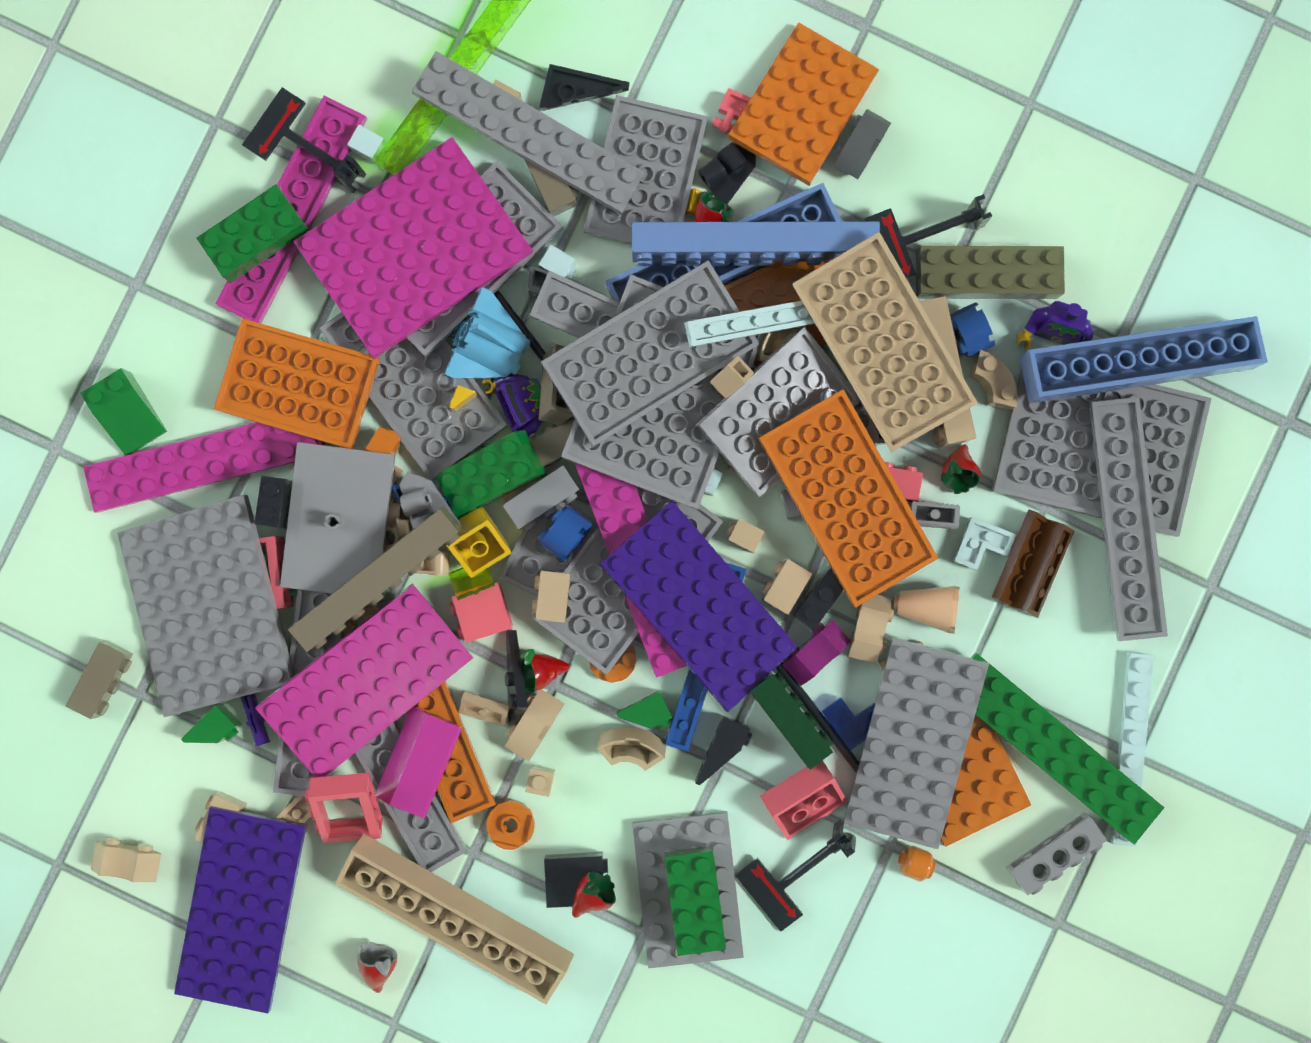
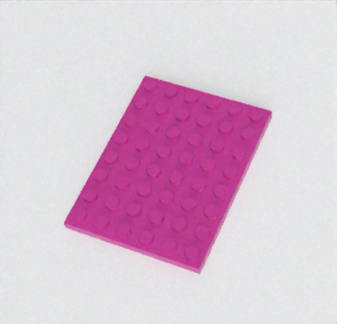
[293,137,533,359]

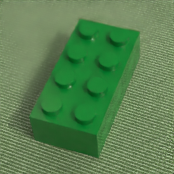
[196,184,309,283]
[435,430,546,518]
[664,846,726,956]

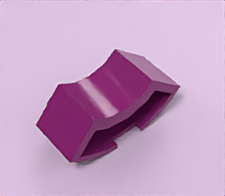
[782,620,851,686]

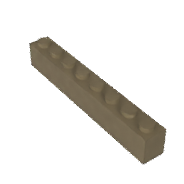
[288,506,462,652]

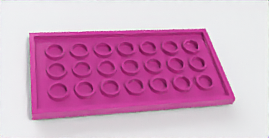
[256,583,473,778]

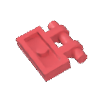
[712,88,751,134]

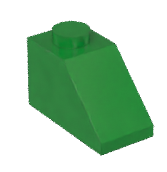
[616,690,672,730]
[181,703,242,743]

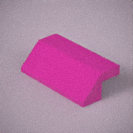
[375,706,462,818]

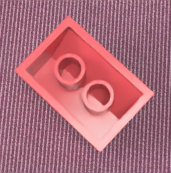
[760,761,848,840]

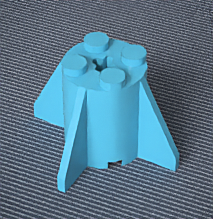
[444,287,530,379]

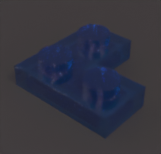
[821,697,875,751]

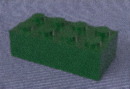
[750,672,833,770]

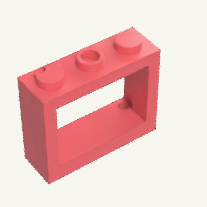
[259,536,293,609]
[305,773,383,844]

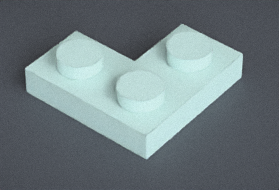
[953,517,1016,570]

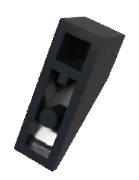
[695,715,752,785]

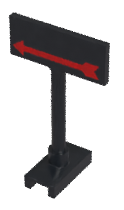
[242,87,367,193]
[864,194,992,279]
[735,819,856,932]

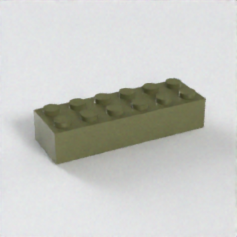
[916,246,1065,299]

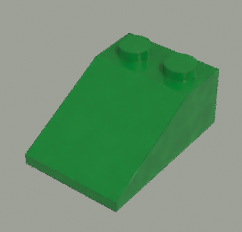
[80,368,168,456]

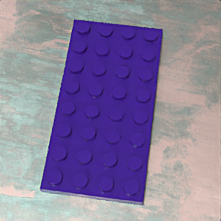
[599,500,798,712]
[174,806,307,1014]

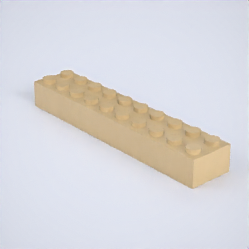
[335,834,574,1005]

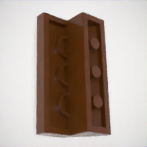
[992,510,1075,618]

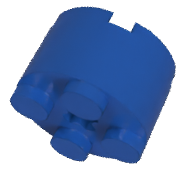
[950,302,995,358]
[537,506,593,562]

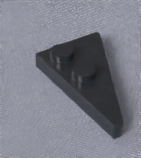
[539,64,630,111]
[505,630,528,726]

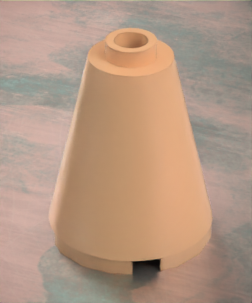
[893,586,960,634]

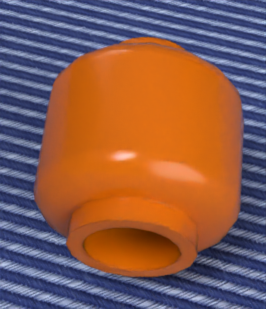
[897,846,936,882]

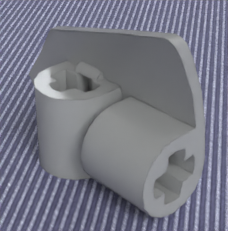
[399,472,461,529]

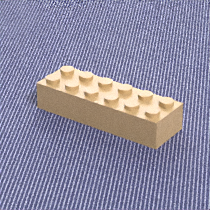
[920,296,976,448]

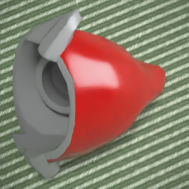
[357,942,397,993]

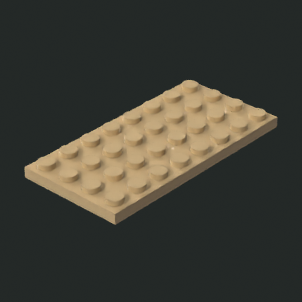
[792,232,978,452]

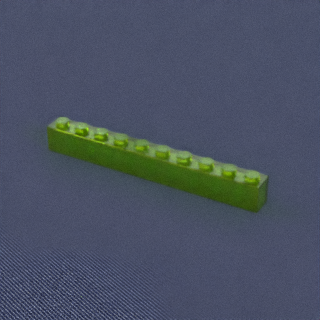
[374,0,531,177]

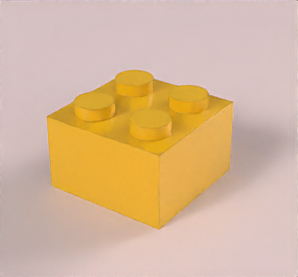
[446,506,512,578]

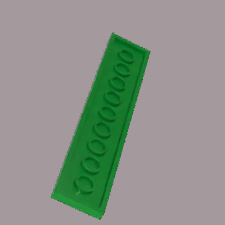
[970,653,1165,845]

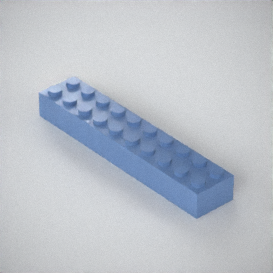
[605,183,842,302]
[632,222,880,266]
[1019,316,1268,404]

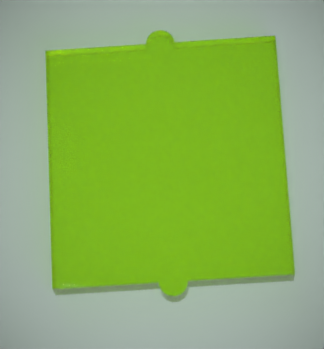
[448,567,495,600]

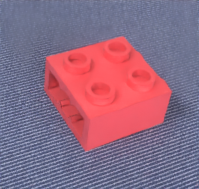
[450,582,514,643]

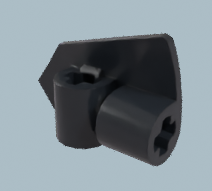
[697,142,756,204]

